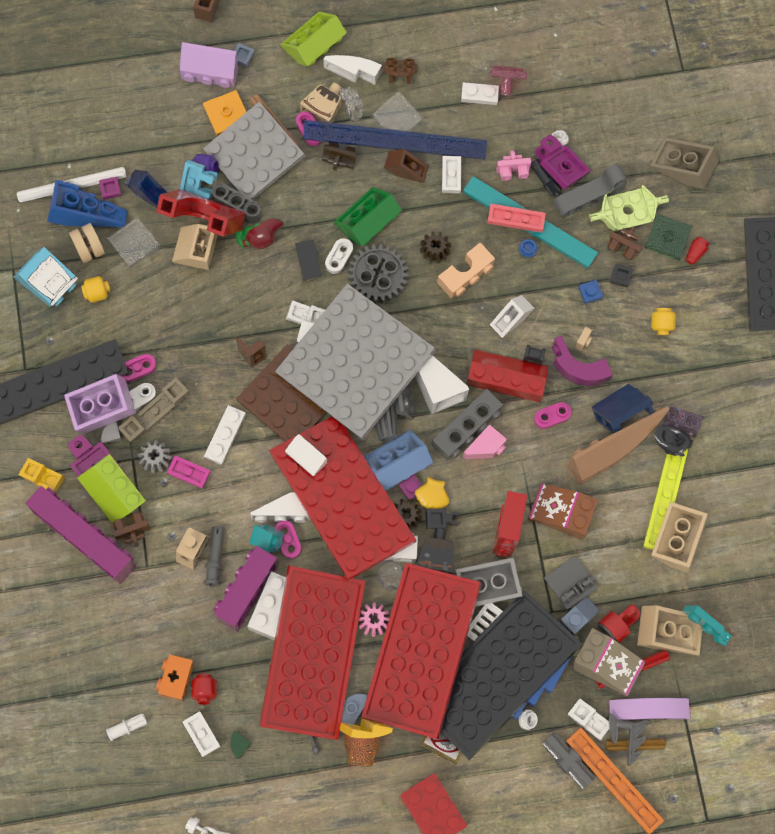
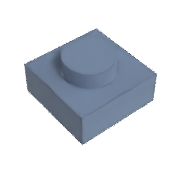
[234,43,255,68]

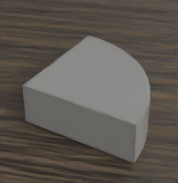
[101,422,121,445]

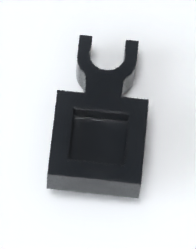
[425,509,460,529]

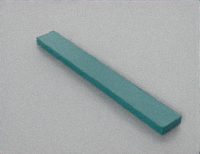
[463,176,598,269]

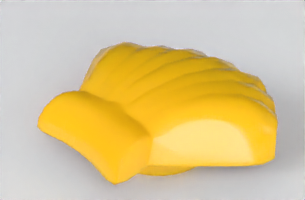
[414,477,450,509]

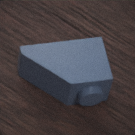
[559,596,600,635]

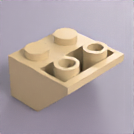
[172,224,218,270]

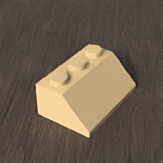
[651,502,708,573]

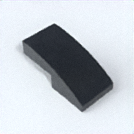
[295,240,322,280]

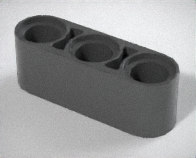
[212,183,261,224]

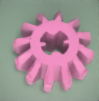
[358,603,389,637]

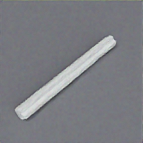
[17,167,126,202]

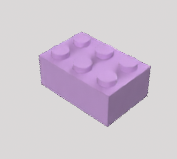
[64,374,136,434]

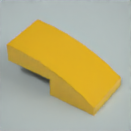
[18,458,65,493]

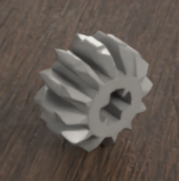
[138,440,172,474]

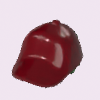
[236,218,284,249]

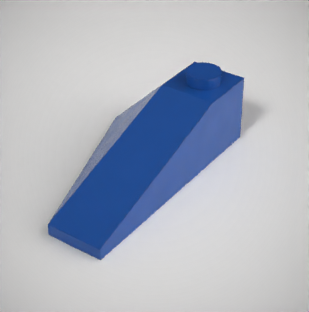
[47,180,127,227]

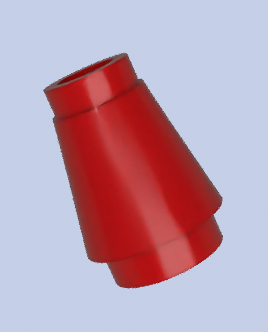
[685,237,710,265]

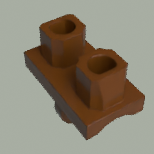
[608,227,642,260]
[113,512,150,547]

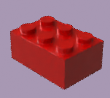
[399,773,467,834]

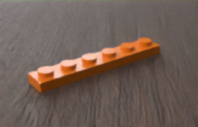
[565,728,664,834]

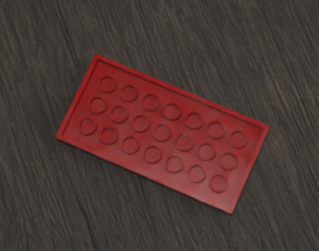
[269,417,416,581]
[361,563,482,739]
[259,566,365,740]

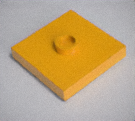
[203,90,246,136]

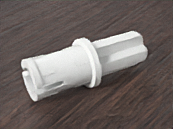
[106,714,147,741]

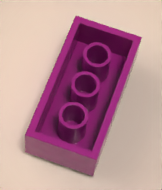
[213,546,278,632]

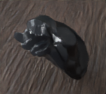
[655,425,693,456]

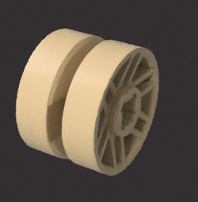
[69,223,105,264]

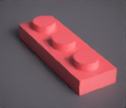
[487,204,546,233]

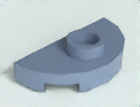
[341,694,367,725]

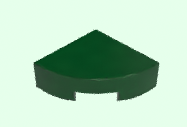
[231,731,251,759]

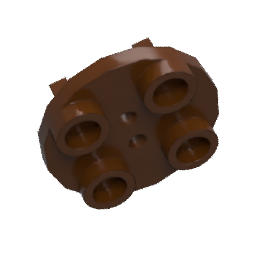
[382,58,418,84]

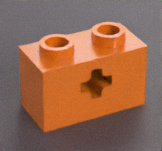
[156,654,194,702]

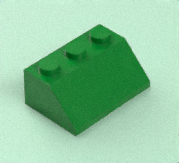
[333,187,402,246]

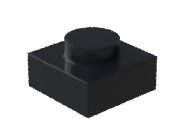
[610,264,633,288]

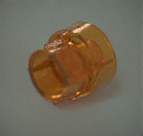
[344,734,379,766]

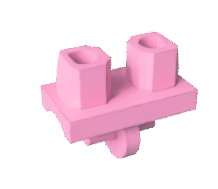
[496,150,531,181]

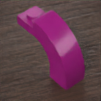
[552,336,613,386]

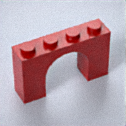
[156,189,246,237]
[492,491,527,559]

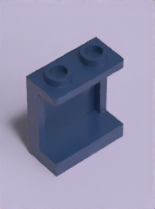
[591,384,654,434]

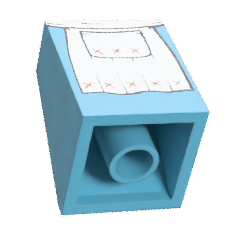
[13,247,78,307]

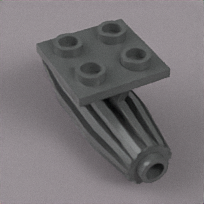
[374,384,415,442]

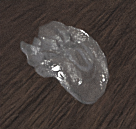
[340,87,364,122]

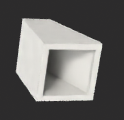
[415,356,469,414]

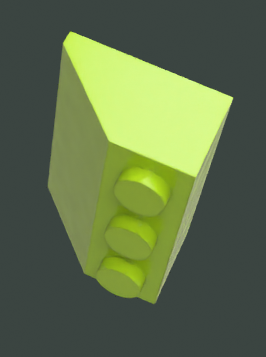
[280,11,347,66]
[77,454,146,524]

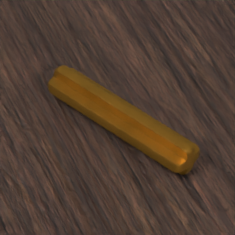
[605,738,666,751]

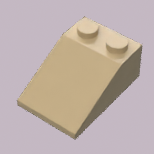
[637,605,702,656]

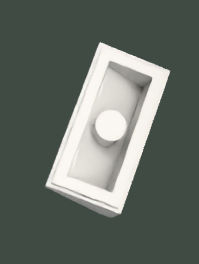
[285,434,327,477]

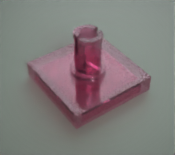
[490,65,527,95]

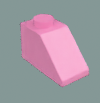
[463,424,507,459]

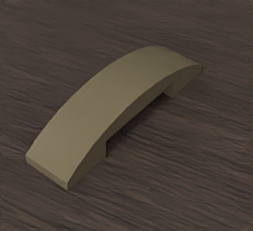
[118,377,189,442]

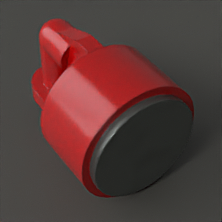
[598,604,640,643]

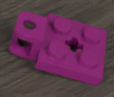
[535,135,591,190]
[68,435,125,476]

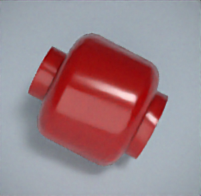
[191,673,217,705]

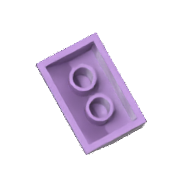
[180,42,239,88]

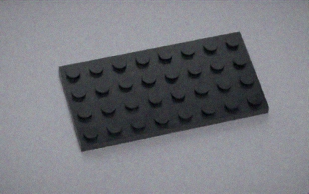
[441,590,582,761]

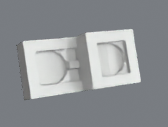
[286,300,325,324]
[568,699,609,742]

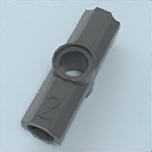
[542,732,596,790]

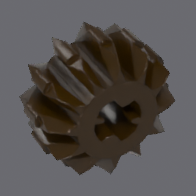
[420,232,451,263]
[394,499,423,531]

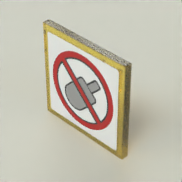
[420,732,462,765]

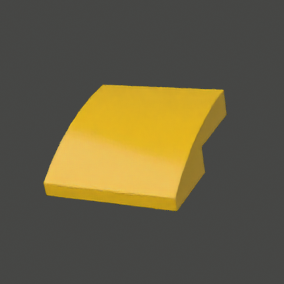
[339,718,393,738]

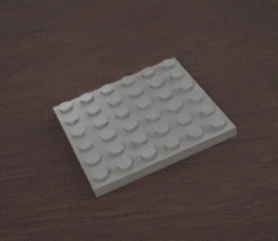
[275,284,436,440]

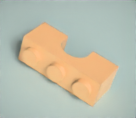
[437,243,495,299]

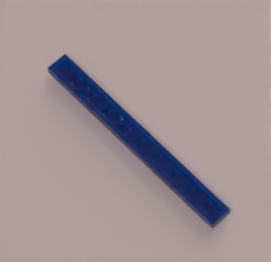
[303,120,487,160]

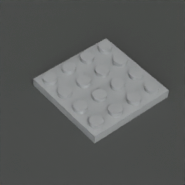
[203,102,305,200]

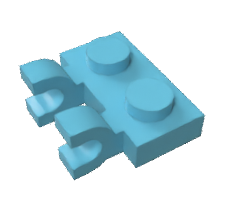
[180,160,218,199]

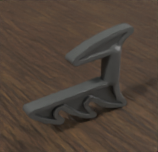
[609,713,648,766]

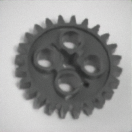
[348,244,409,304]

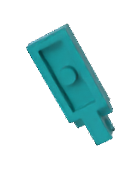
[683,605,732,646]

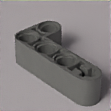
[553,163,627,218]

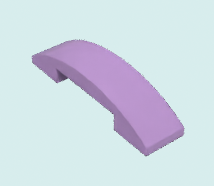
[609,698,690,721]

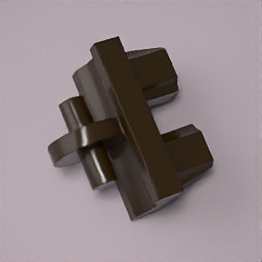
[322,141,357,171]

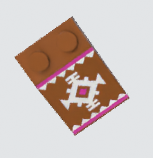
[528,483,598,540]

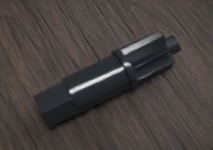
[531,159,561,198]

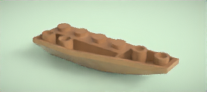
[568,406,669,485]

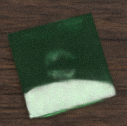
[645,214,692,260]

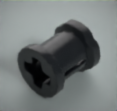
[523,344,546,365]

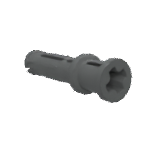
[203,526,225,587]

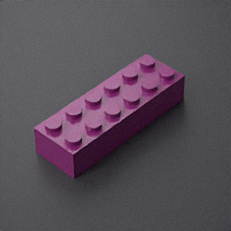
[25,486,136,585]

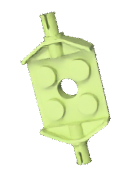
[589,185,669,232]

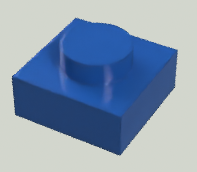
[578,280,603,304]

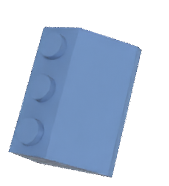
[363,430,433,490]

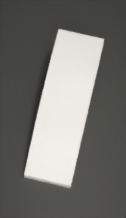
[324,55,382,85]

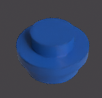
[519,239,538,258]

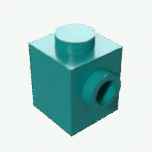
[249,524,284,553]

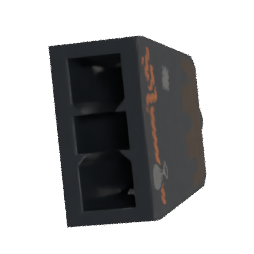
[417,528,454,575]

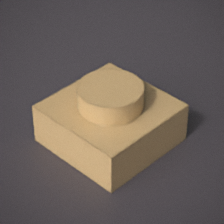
[575,327,593,351]

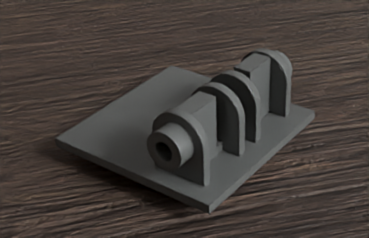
[544,556,598,610]

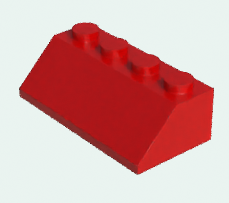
[466,349,548,402]

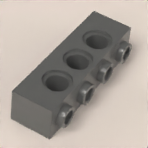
[432,389,503,461]

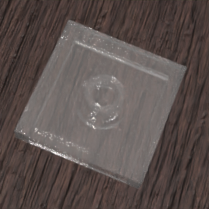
[372,91,423,143]
[107,217,160,268]

